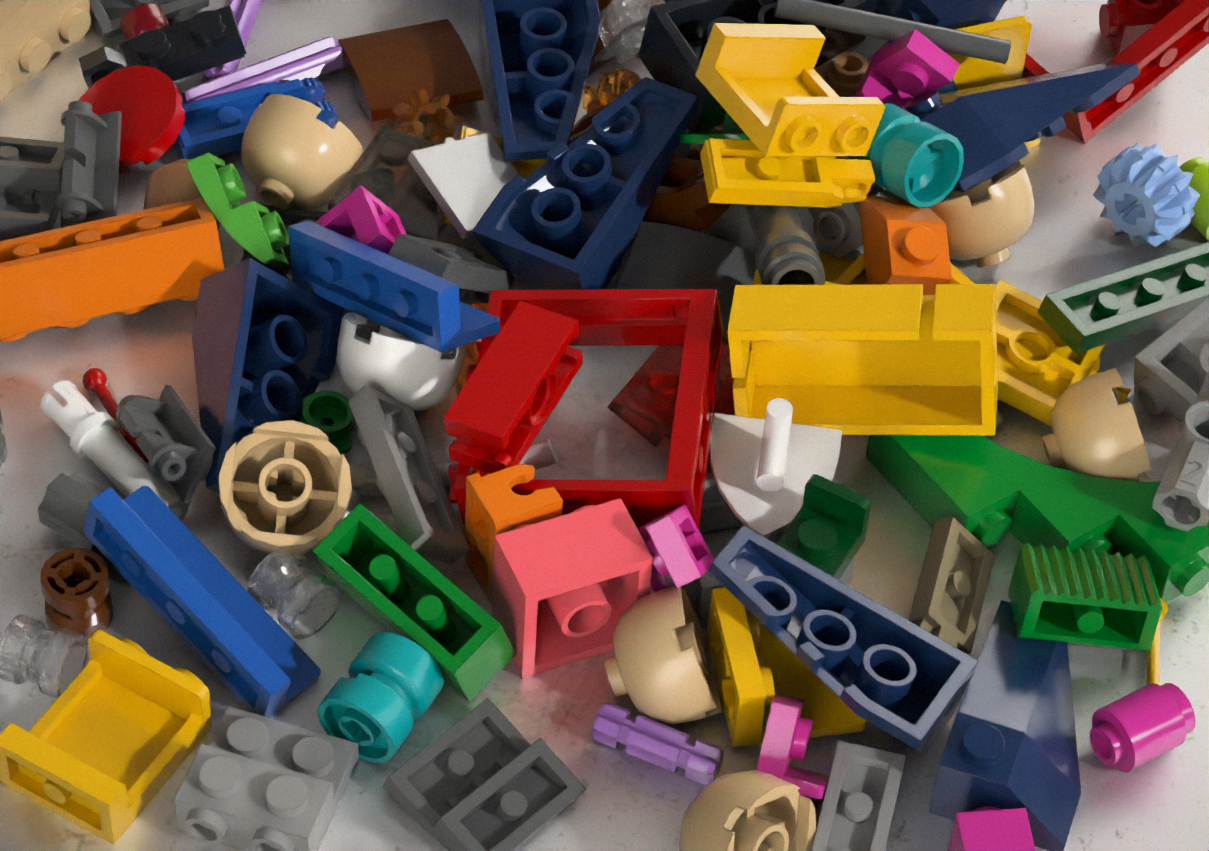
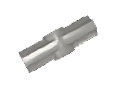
[1152,371,1209,532]

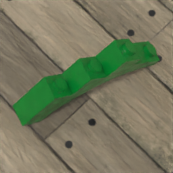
[866,435,1209,603]

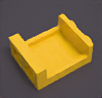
[695,23,885,157]
[0,629,212,845]

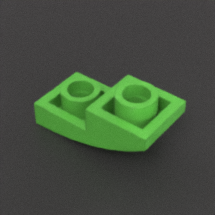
[186,153,289,269]

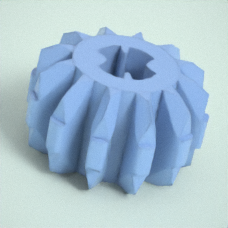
[1093,143,1200,247]

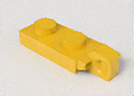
[700,138,875,208]

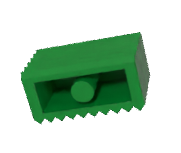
[1008,542,1163,652]

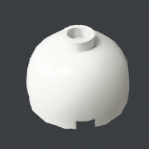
[337,312,467,410]

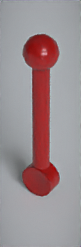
[82,368,149,463]

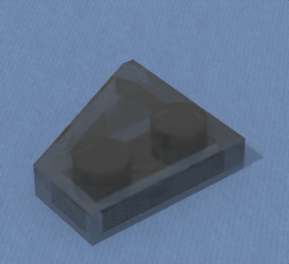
[328,126,438,241]

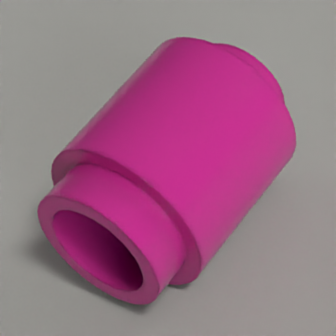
[1090,683,1196,772]

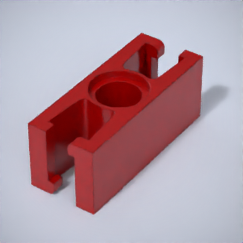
[443,301,583,474]

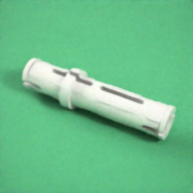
[40,380,188,521]

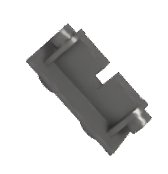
[56,101,122,228]
[116,385,216,504]

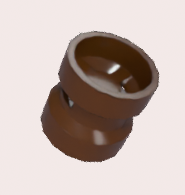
[41,548,113,642]

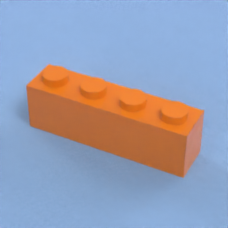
[0,197,224,342]

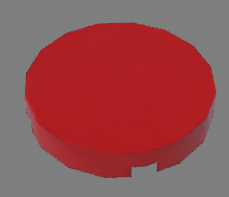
[79,65,185,174]

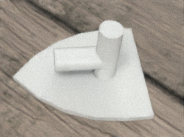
[710,398,842,538]

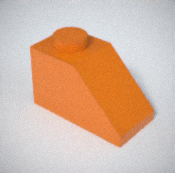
[859,195,952,295]

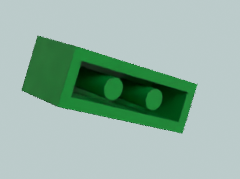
[312,503,516,702]

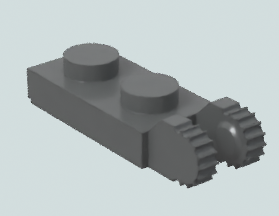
[388,233,514,304]

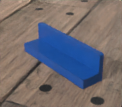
[288,220,500,353]
[83,486,321,718]

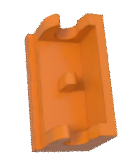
[465,464,563,606]

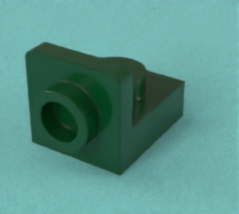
[776,474,871,580]

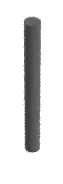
[774,0,1011,64]

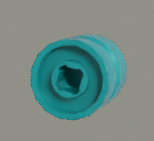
[848,103,964,208]
[317,632,444,763]

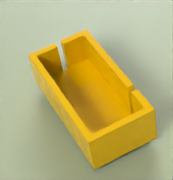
[728,284,998,436]

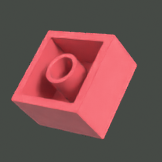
[492,498,653,679]

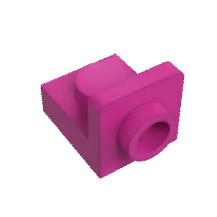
[855,29,960,111]
[317,185,407,254]
[637,504,714,592]
[756,693,829,799]

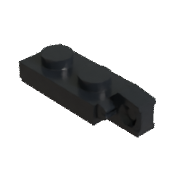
[79,5,247,89]

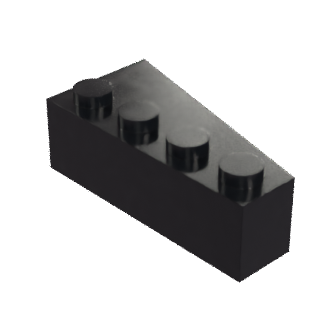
[638,0,877,132]

